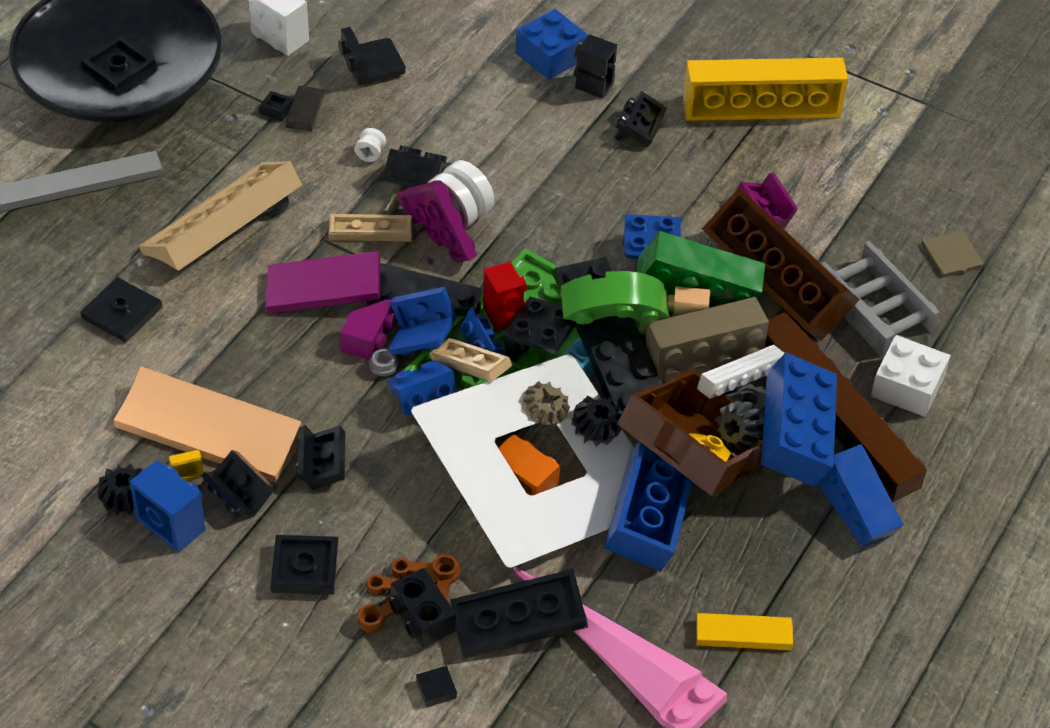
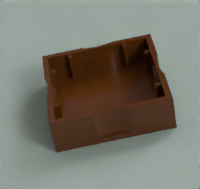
[617,369,765,496]

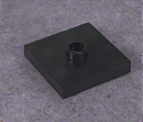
[80,277,162,343]
[270,535,339,595]

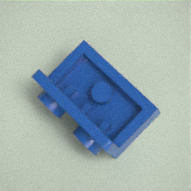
[386,361,458,416]

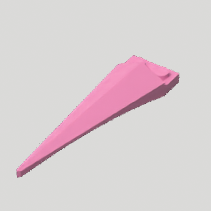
[514,567,727,728]

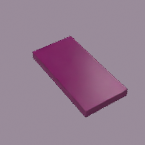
[266,251,380,314]

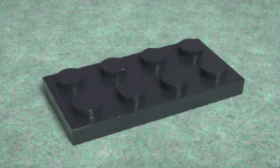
[450,569,588,659]

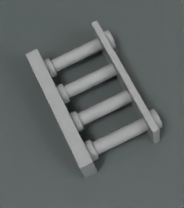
[822,241,940,357]

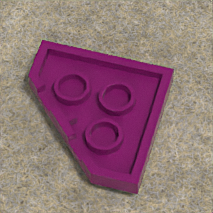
[396,180,478,263]

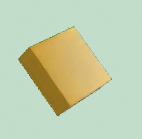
[169,449,203,481]

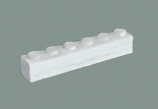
[697,345,784,399]

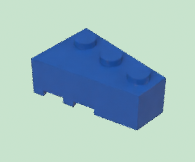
[817,444,904,547]

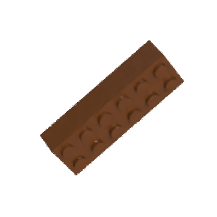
[702,188,860,341]

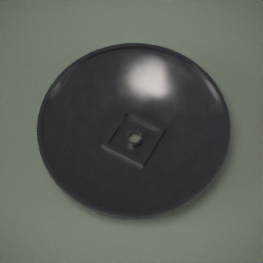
[9,0,222,122]

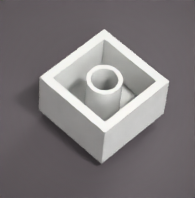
[249,0,309,56]
[871,335,951,417]

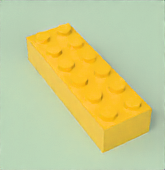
[683,58,848,121]

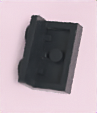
[296,425,346,490]
[201,450,276,517]

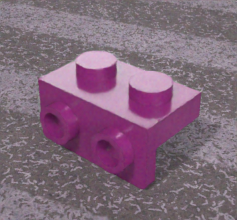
[736,173,798,229]

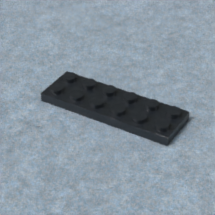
[552,257,662,415]

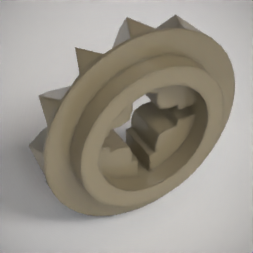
[523,381,570,425]

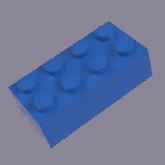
[761,352,837,486]
[604,441,692,572]

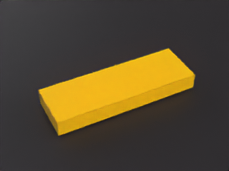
[696,613,793,651]

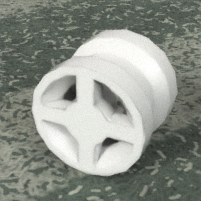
[354,128,386,162]

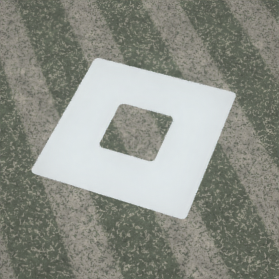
[411,354,634,567]

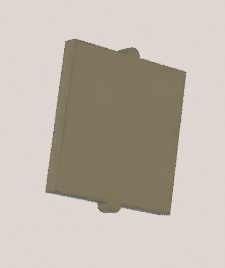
[922,231,984,278]

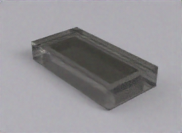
[286,86,324,131]

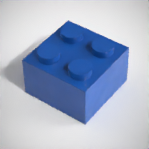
[515,9,588,80]
[129,460,206,553]

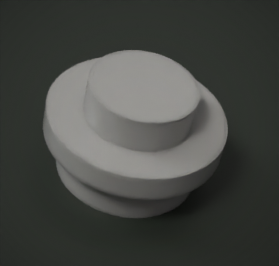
[369,349,398,376]

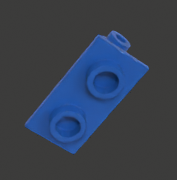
[460,308,506,356]

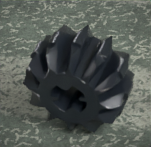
[571,394,621,446]
[97,463,142,516]

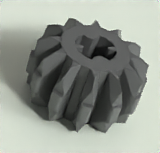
[714,401,764,452]

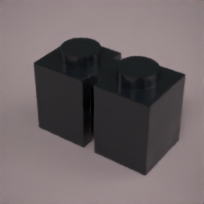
[573,34,617,98]

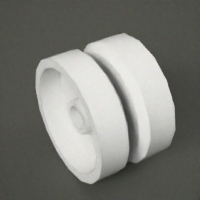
[427,160,495,230]

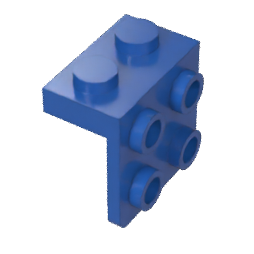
[623,214,681,259]
[389,287,457,355]

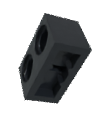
[388,568,456,648]

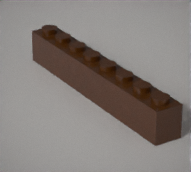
[765,312,927,502]

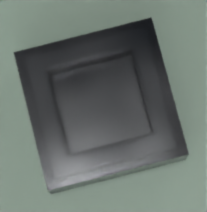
[258,91,294,121]
[416,666,457,707]

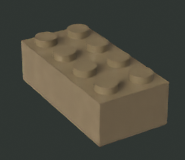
[645,297,769,384]

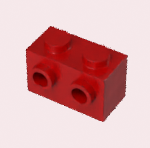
[483,261,527,332]

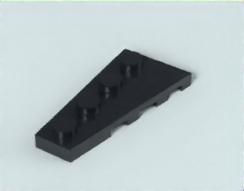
[367,263,483,316]

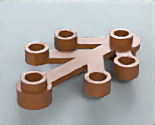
[358,554,461,633]

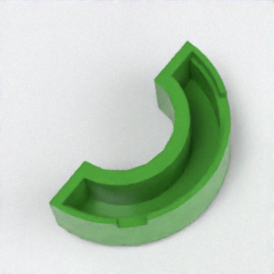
[561,271,669,334]

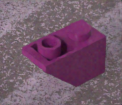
[340,300,396,360]

